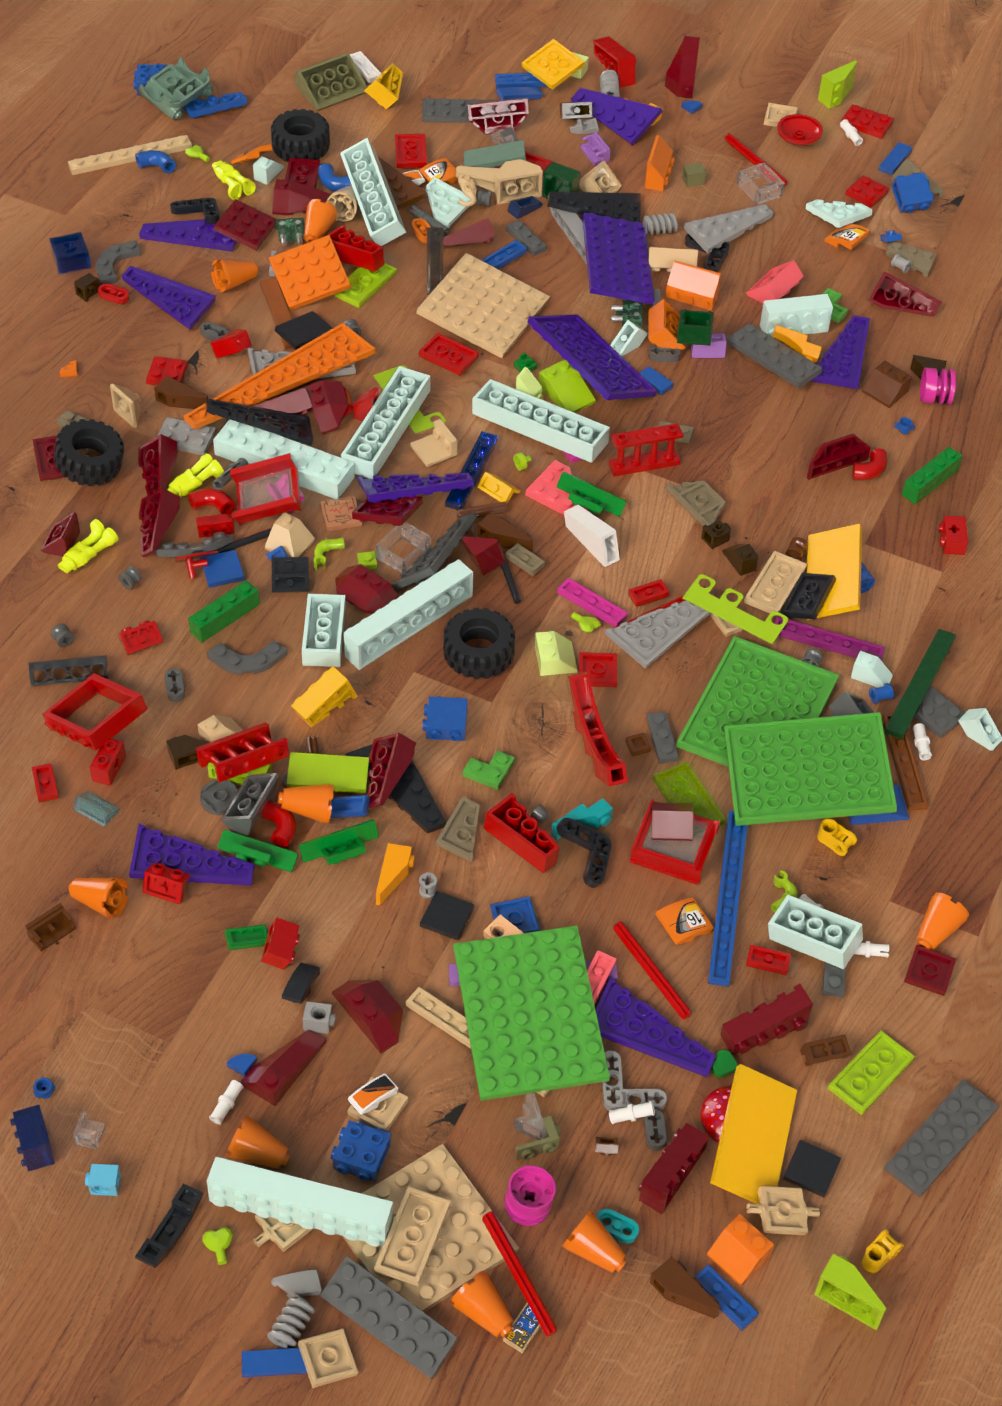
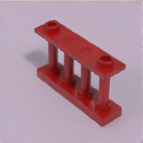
[608,423,684,477]
[196,722,290,783]

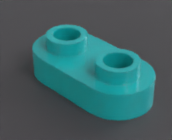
[596,1209,639,1244]

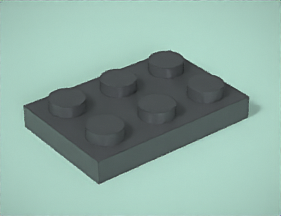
[898,686,965,739]

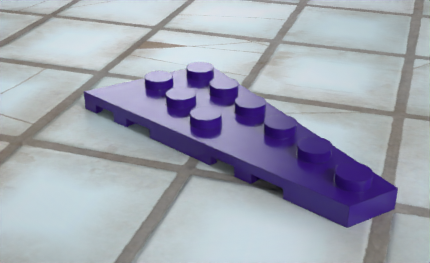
[571,88,663,146]
[139,219,237,252]
[122,266,216,330]
[811,316,870,389]
[357,473,473,503]
[129,824,255,886]
[595,977,716,1078]

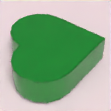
[712,1050,738,1078]

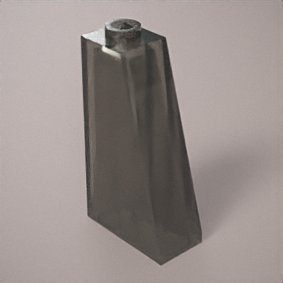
[427,227,444,295]

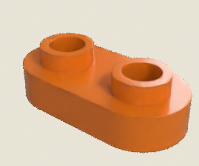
[411,218,434,243]

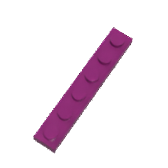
[774,616,885,660]

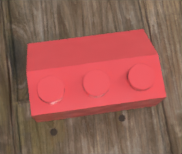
[746,260,804,303]

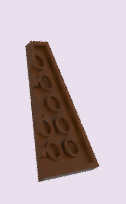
[378,156,428,210]

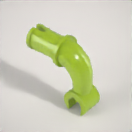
[314,537,345,570]
[771,870,798,913]

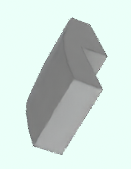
[570,118,599,134]
[271,1269,322,1298]

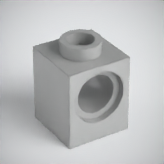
[303,1001,336,1034]

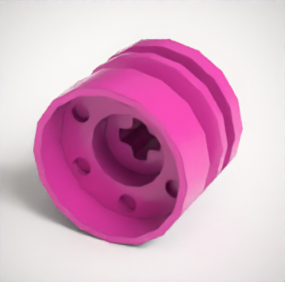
[920,368,956,405]
[504,1166,556,1226]

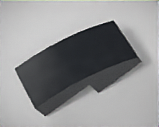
[282,963,320,1004]

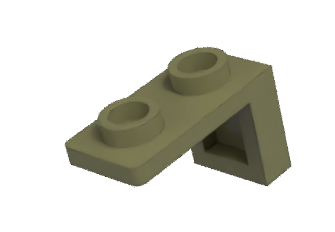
[515,1115,560,1160]

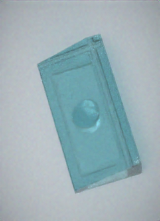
[73,791,119,826]

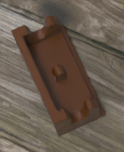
[25,903,76,952]
[800,1034,852,1066]

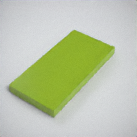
[333,263,397,308]
[286,752,369,793]
[827,1030,915,1115]

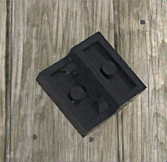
[272,557,309,593]

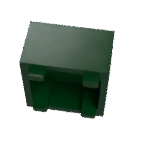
[543,162,580,199]
[677,309,714,346]

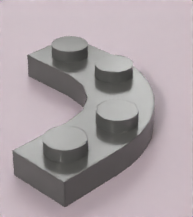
[96,240,141,285]
[156,532,233,557]
[207,640,288,675]

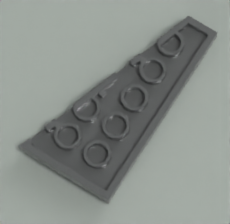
[391,512,476,590]

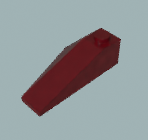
[272,179,331,216]

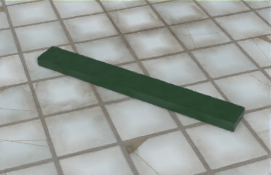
[884,629,956,740]

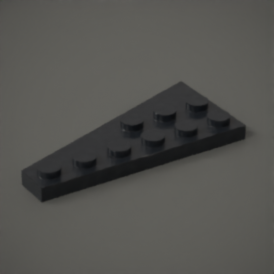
[547,192,641,222]
[206,398,313,445]
[345,745,446,834]

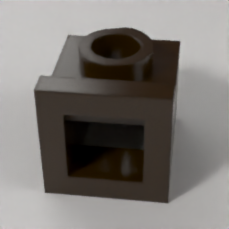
[74,273,101,302]
[701,520,731,549]

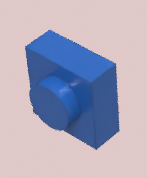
[880,230,902,242]

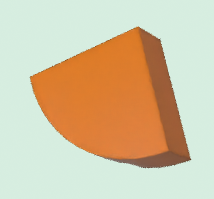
[60,360,78,377]

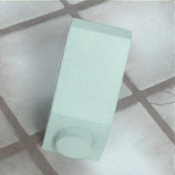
[253,156,284,185]
[610,320,648,356]
[851,651,893,688]
[958,708,1002,750]

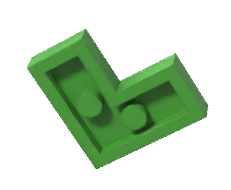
[822,288,848,323]
[462,750,515,790]

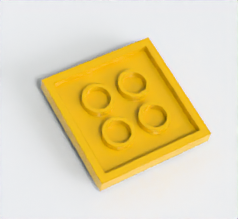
[522,39,584,90]

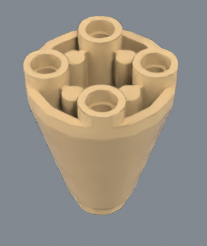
[327,186,357,222]

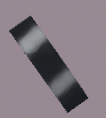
[135,1183,203,1268]

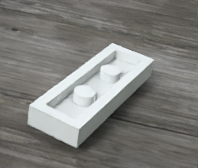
[350,51,381,84]

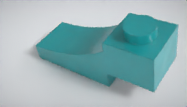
[551,798,613,841]

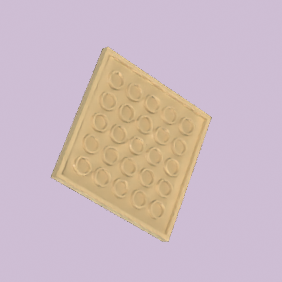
[416,253,550,358]
[343,1144,519,1312]

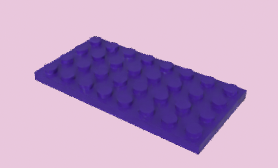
[582,212,655,305]
[527,314,657,400]

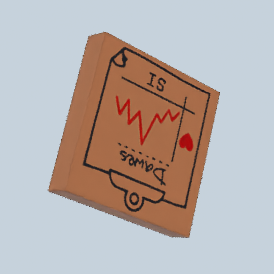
[320,496,362,531]

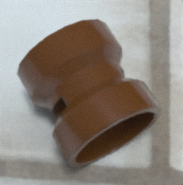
[785,537,808,561]

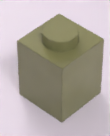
[682,163,707,187]

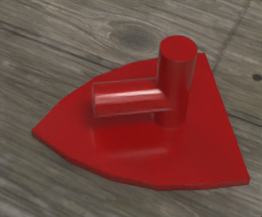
[175,551,218,579]

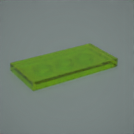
[652,762,726,836]

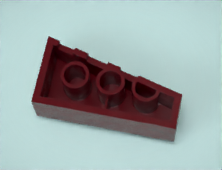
[720,984,813,1056]
[638,1123,710,1214]

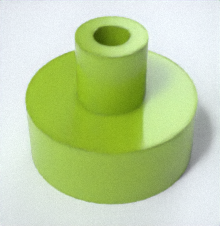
[513,452,531,471]

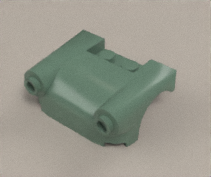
[138,56,213,120]

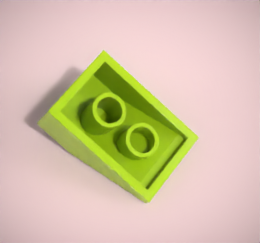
[818,60,857,109]
[538,360,596,413]
[814,1254,886,1330]

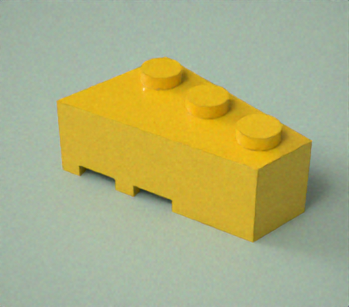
[364,63,404,109]
[291,666,358,727]

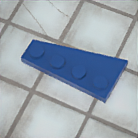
[183,92,247,118]

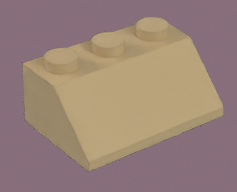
[648,247,698,272]

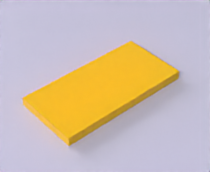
[807,524,862,620]
[710,1064,797,1204]

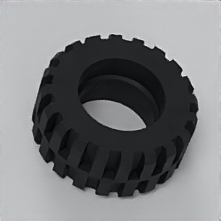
[271,109,330,162]
[54,419,124,486]
[443,608,515,679]

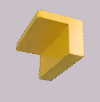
[477,472,521,502]

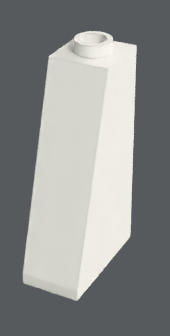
[564,505,620,567]

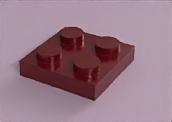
[904,945,956,996]

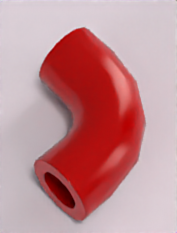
[852,448,888,480]
[187,488,236,514]
[262,800,296,849]

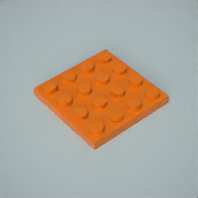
[269,235,351,311]

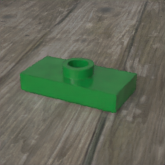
[224,924,268,951]

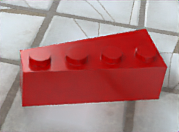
[593,36,636,88]
[328,225,385,272]
[483,793,560,874]

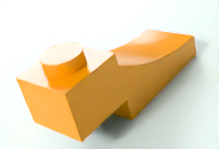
[771,325,822,363]

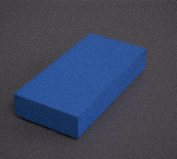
[639,366,674,395]
[330,795,370,818]

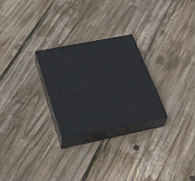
[420,891,474,940]
[783,1140,841,1198]

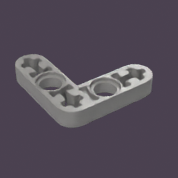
[602,1051,667,1111]

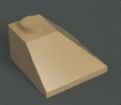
[580,161,622,193]
[110,383,141,428]
[265,512,315,557]
[197,715,243,761]

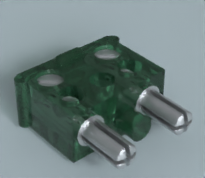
[275,217,304,246]
[611,300,643,327]

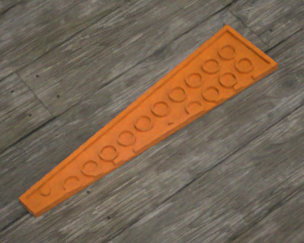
[183,323,376,430]

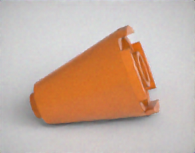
[304,199,338,243]
[211,259,258,292]
[278,784,334,824]
[69,878,129,919]
[916,892,969,950]
[225,1115,291,1169]
[562,1210,627,1273]
[451,1270,514,1338]

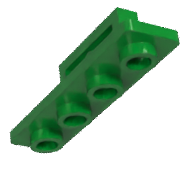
[556,472,627,517]
[299,819,378,865]
[217,830,298,873]

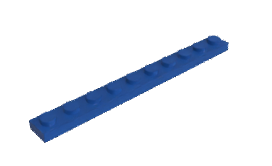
[708,810,747,987]

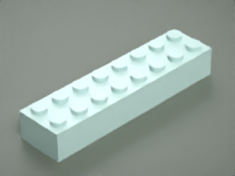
[340,138,406,246]
[341,366,430,479]
[472,379,610,463]
[213,419,355,499]
[344,559,473,670]
[207,1157,393,1247]

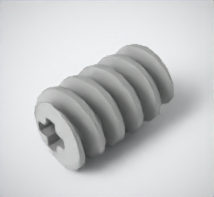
[600,70,620,97]
[643,213,678,236]
[267,1294,315,1349]

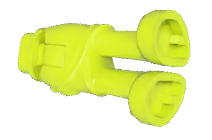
[212,160,256,200]
[166,453,224,498]
[58,519,119,574]

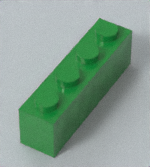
[902,447,963,504]
[188,580,260,643]

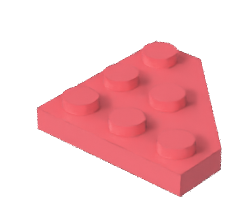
[525,460,576,515]

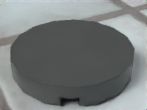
[200,780,239,815]

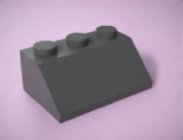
[221,773,279,835]

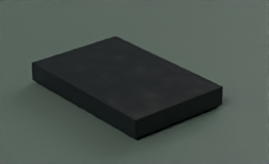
[274,311,333,350]
[781,573,836,620]

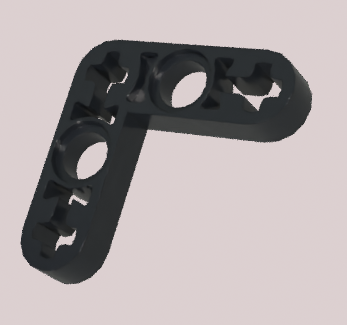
[170,198,220,224]
[685,233,729,273]
[556,818,612,888]

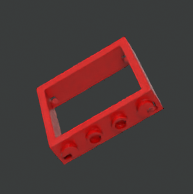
[42,673,148,751]

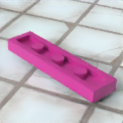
[557,578,628,627]

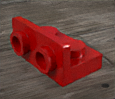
[196,513,235,538]
[118,620,163,656]
[142,863,190,905]

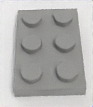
[157,417,216,456]

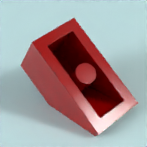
[210,329,252,358]
[352,387,379,421]

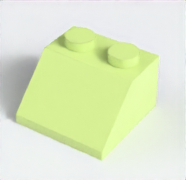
[535,631,578,676]

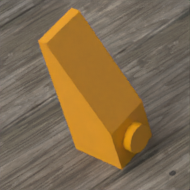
[376,843,415,905]

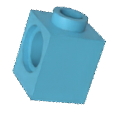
[85,1164,121,1196]

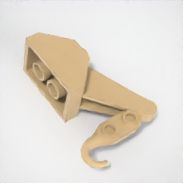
[456,159,543,206]

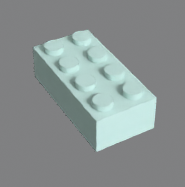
[760,294,833,336]
[302,594,346,667]
[768,895,863,969]

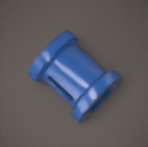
[869,683,894,704]

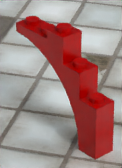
[568,672,628,787]

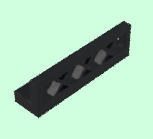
[28,655,108,686]

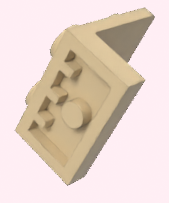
[410,419,457,467]

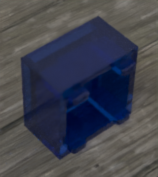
[49,232,91,274]
[10,1105,55,1172]

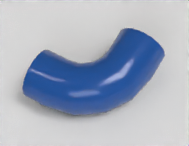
[135,150,176,173]
[318,164,352,192]

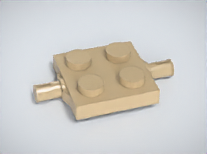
[746,1186,820,1235]
[253,1215,314,1252]

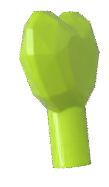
[185,145,210,163]
[571,612,601,633]
[203,1227,233,1265]

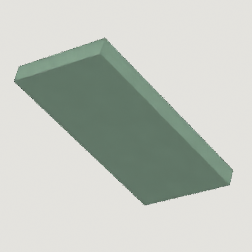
[463,140,526,168]

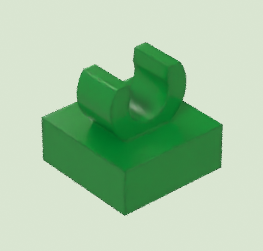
[514,352,537,372]

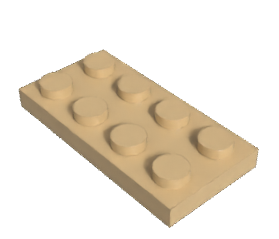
[744,551,807,616]
[374,1187,451,1286]

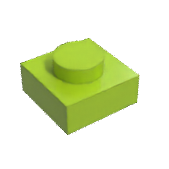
[357,551,377,570]

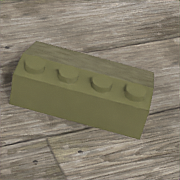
[294,52,367,111]

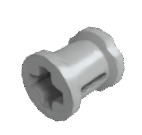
[891,253,912,274]
[419,872,437,899]

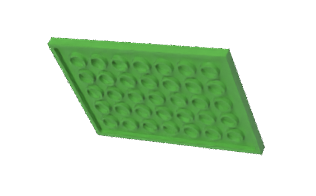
[676,636,839,767]
[724,712,897,826]
[453,926,610,1101]

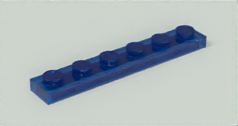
[445,431,498,510]

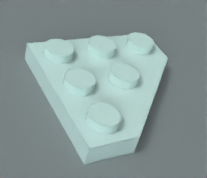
[426,177,470,228]
[806,199,872,228]

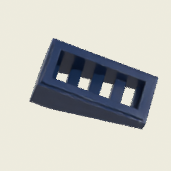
[508,196,543,219]

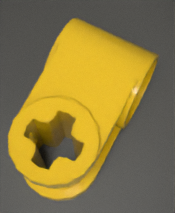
[817,819,857,856]
[861,1229,904,1273]

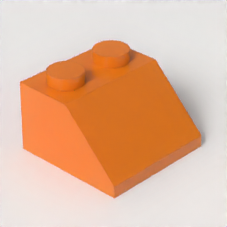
[707,1214,774,1286]

